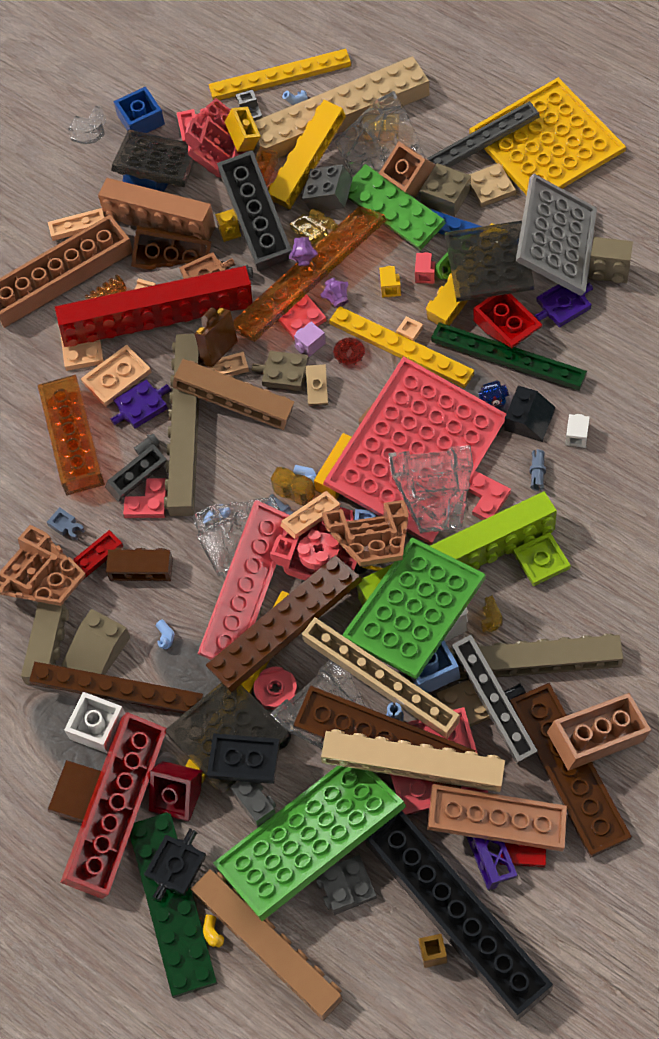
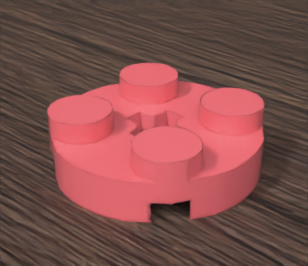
[298,530,340,570]
[254,666,297,710]

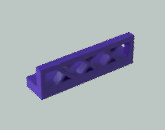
[466,836,517,891]

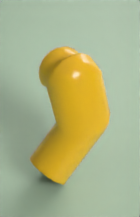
[203,915,224,948]

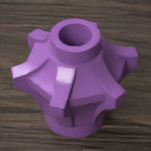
[289,237,318,266]
[320,278,349,308]

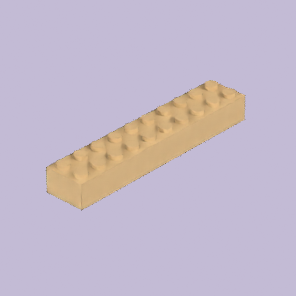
[254,56,429,163]

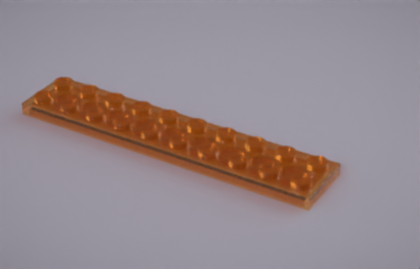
[233,206,387,342]

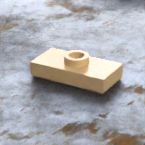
[306,364,328,406]

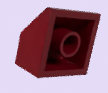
[149,761,202,821]

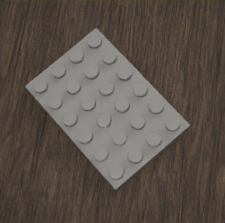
[516,174,597,296]

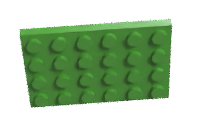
[342,537,486,680]

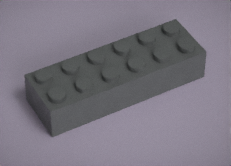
[217,150,292,272]

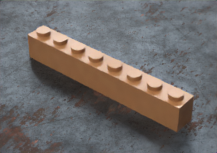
[191,869,343,1021]

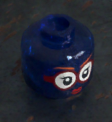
[478,380,509,408]

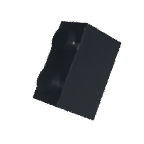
[504,385,556,442]

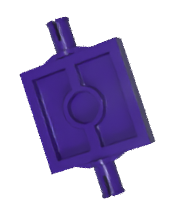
[534,283,593,328]
[110,379,171,429]

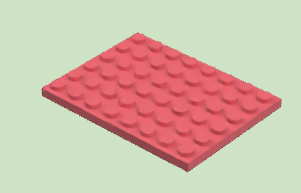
[323,356,506,545]

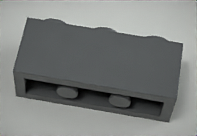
[105,444,167,502]

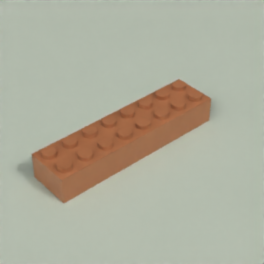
[0,215,133,328]

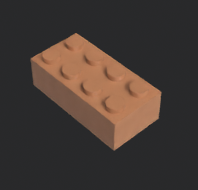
[547,693,651,771]

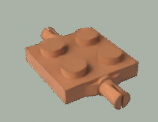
[179,252,235,279]

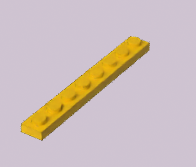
[208,48,351,100]
[329,306,474,389]

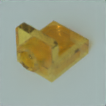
[481,595,503,632]

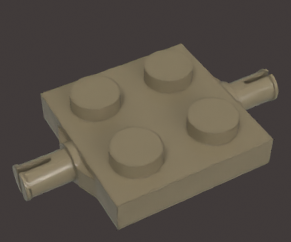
[252,351,308,391]

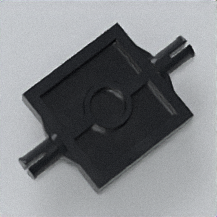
[144,828,206,902]

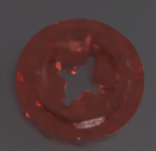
[333,338,365,366]

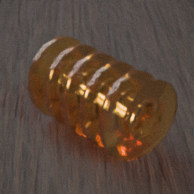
[85,274,127,300]

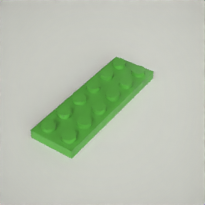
[348,164,446,251]

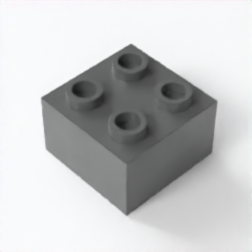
[302,164,353,212]

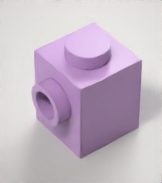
[294,321,326,357]

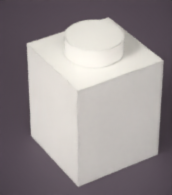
[565,414,589,448]

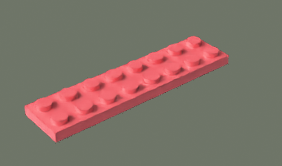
[198,500,290,660]

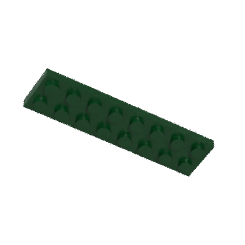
[130,811,218,998]

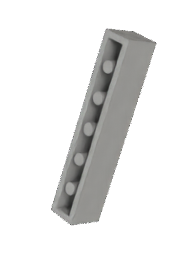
[452,635,537,764]

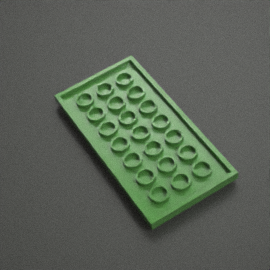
[213,766,406,921]

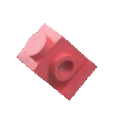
[415,252,436,284]

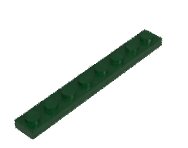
[431,322,587,391]

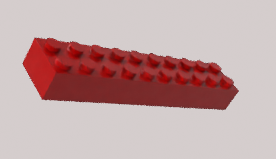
[54,266,253,347]

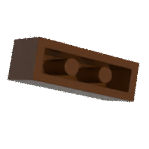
[106,548,173,581]

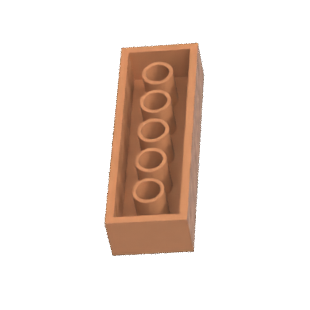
[98,178,215,241]

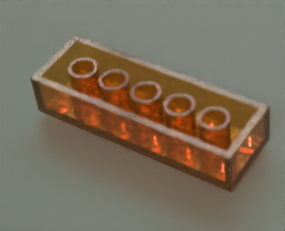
[38,374,105,496]

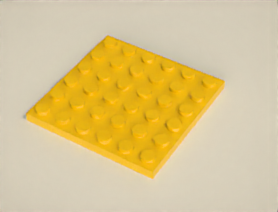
[469,77,626,196]

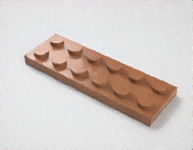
[427,784,567,852]

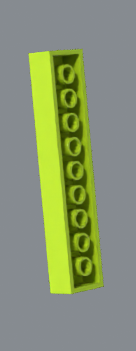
[357,491,557,606]

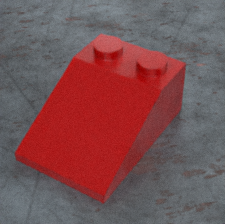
[473,287,542,348]

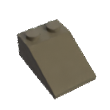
[61,609,131,675]

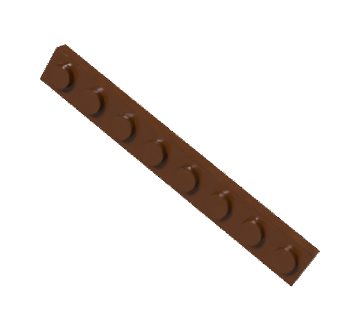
[29,661,203,716]

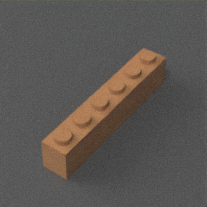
[173,359,294,430]

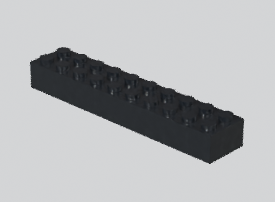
[365,811,553,1021]

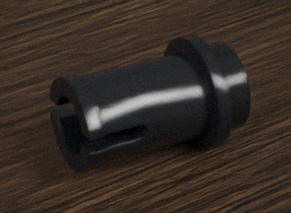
[504,683,526,702]

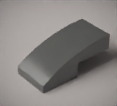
[236,90,263,121]

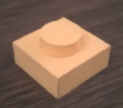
[396,316,423,341]

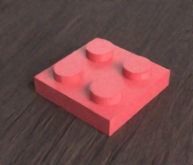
[273,292,327,340]

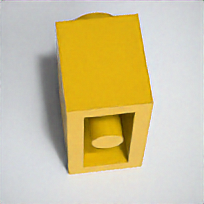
[225,107,261,152]

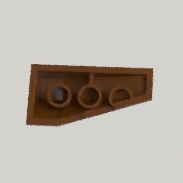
[131,226,212,270]

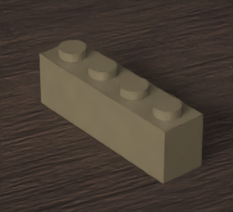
[21,602,69,685]

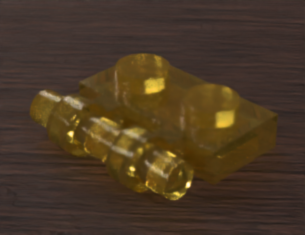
[289,209,338,244]

